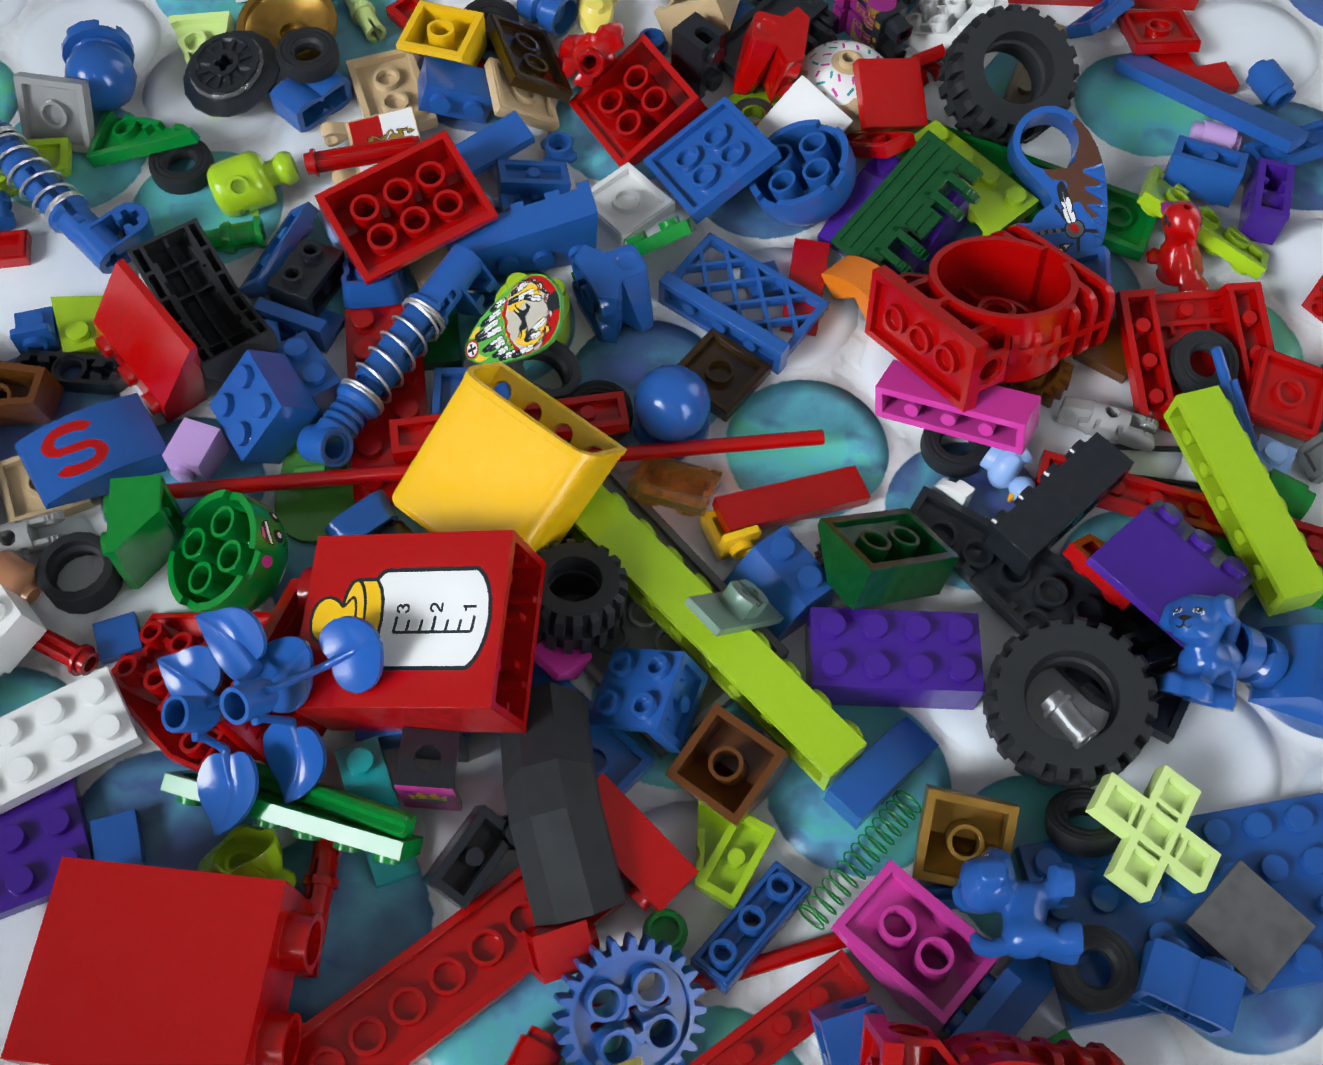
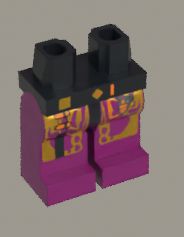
[831,0,913,58]

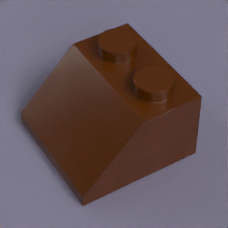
[665,702,792,827]

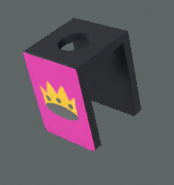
[394,727,469,811]

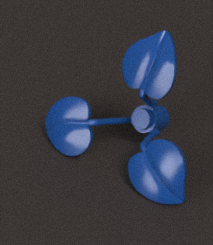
[195,606,384,804]
[157,636,314,835]

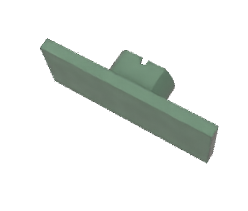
[684,579,784,637]

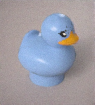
[979,447,1036,503]

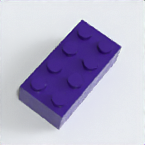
[805,607,985,710]

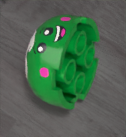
[167,489,289,613]

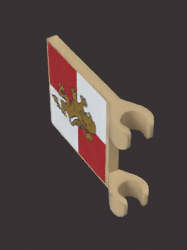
[320,106,422,185]

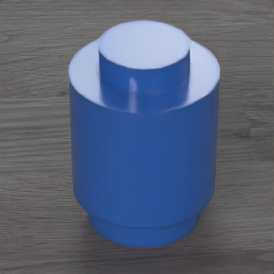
[1246,59,1296,110]

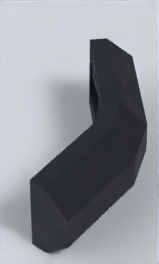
[127,218,279,382]
[500,682,627,926]

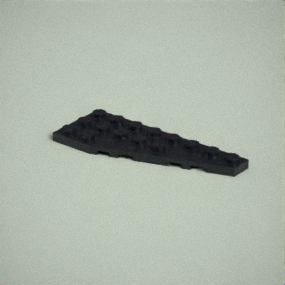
[910,486,1190,744]

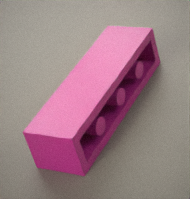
[875,359,1041,455]

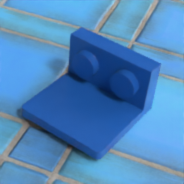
[589,648,709,753]

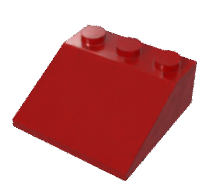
[568,33,708,167]
[93,258,207,424]

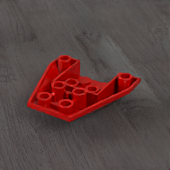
[111,612,271,772]

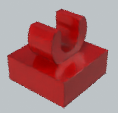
[910,44,946,87]

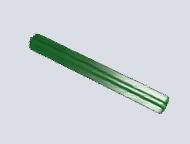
[254,761,417,839]

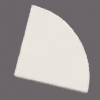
[930,478,975,507]

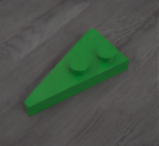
[85,111,200,168]
[571,215,697,281]

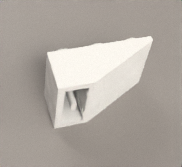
[903,0,1009,69]

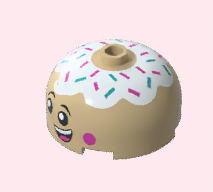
[793,40,883,135]

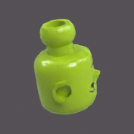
[207,151,300,218]

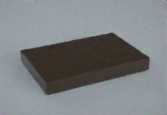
[485,13,574,103]

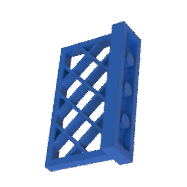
[658,232,830,375]

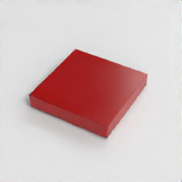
[1116,8,1201,55]
[852,58,928,131]
[1244,346,1323,442]

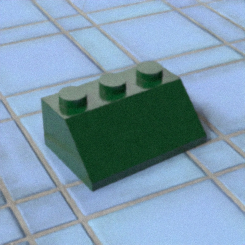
[818,508,959,610]

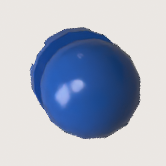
[61,19,137,111]
[634,365,711,461]

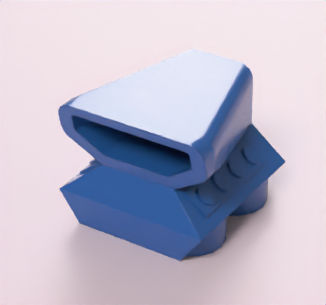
[571,244,654,344]

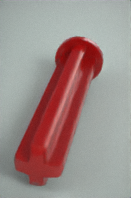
[303,135,417,177]
[32,628,99,676]

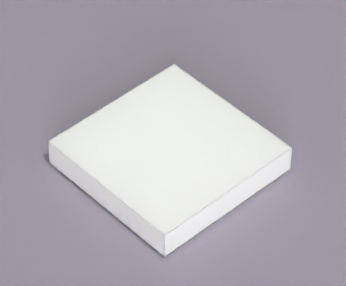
[756,75,853,138]
[591,162,676,246]

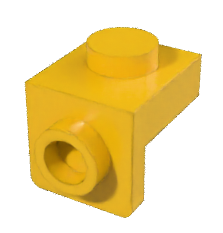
[699,510,762,561]

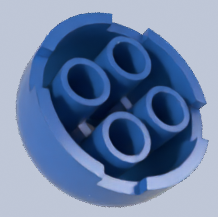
[748,119,857,227]

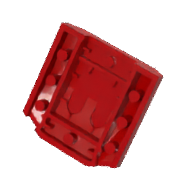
[1115,281,1275,433]

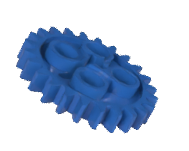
[551,932,707,1065]

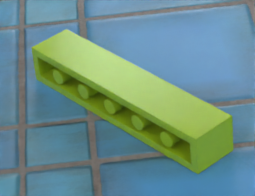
[1163,385,1323,617]

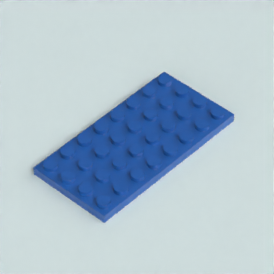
[1014,793,1323,1031]

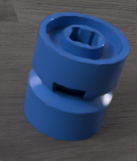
[516,0,579,38]
[1235,621,1289,689]

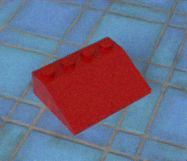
[314,130,499,286]

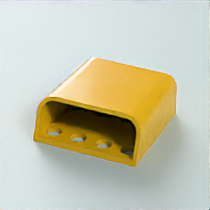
[392,361,627,552]

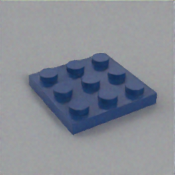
[643,96,782,224]

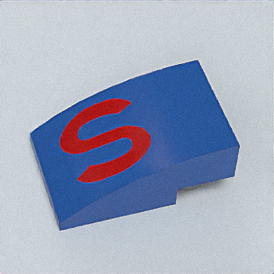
[15,393,167,510]

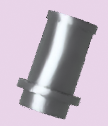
[1041,689,1099,749]

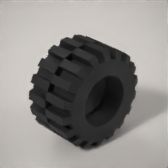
[536,538,628,654]

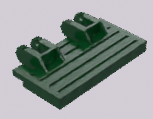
[830,130,983,274]

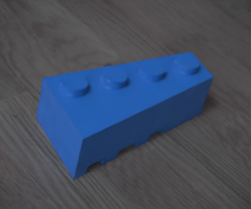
[446,180,598,276]

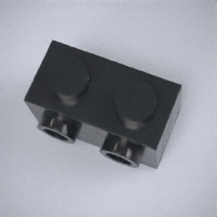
[267,238,345,317]

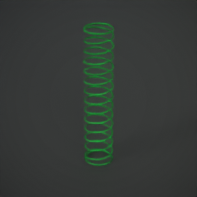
[798,790,922,930]

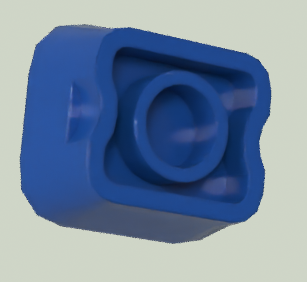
[341,258,407,309]
[325,489,398,536]

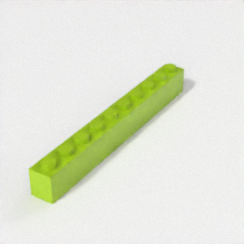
[567,484,867,791]

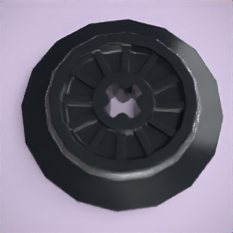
[183,30,280,117]

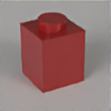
[522,918,600,984]

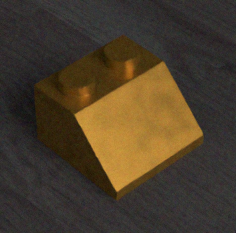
[912,784,1020,887]

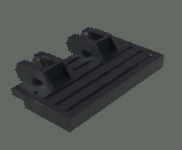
[723,0,839,94]

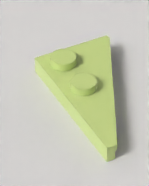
[168,11,235,118]

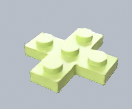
[1085,765,1221,903]

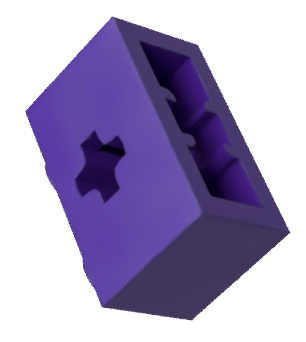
[1238,157,1296,245]

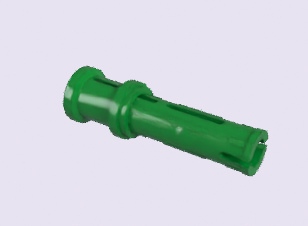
[204,216,268,254]

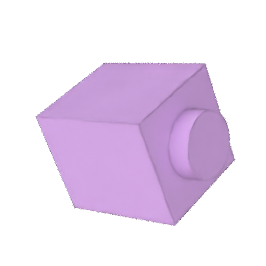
[162,417,229,482]

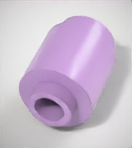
[1188,120,1242,151]

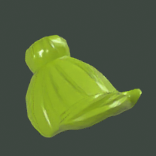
[197,824,297,887]

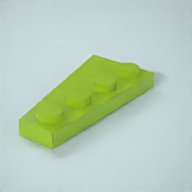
[1137,164,1269,280]

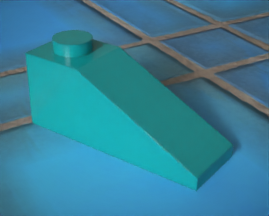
[334,736,421,889]

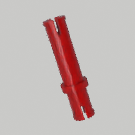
[295,838,341,979]

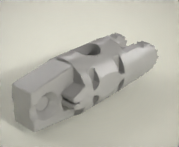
[1057,396,1159,452]
[0,509,66,556]

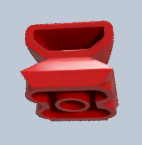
[733,7,810,104]

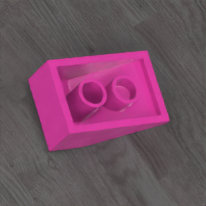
[831,859,1000,1037]

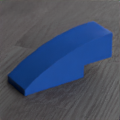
[823,716,939,830]

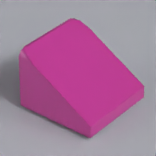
[534,640,592,681]

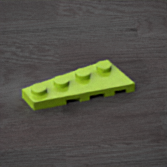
[911,119,1039,236]

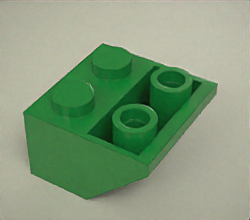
[100,474,183,589]

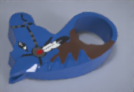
[1007,106,1108,254]

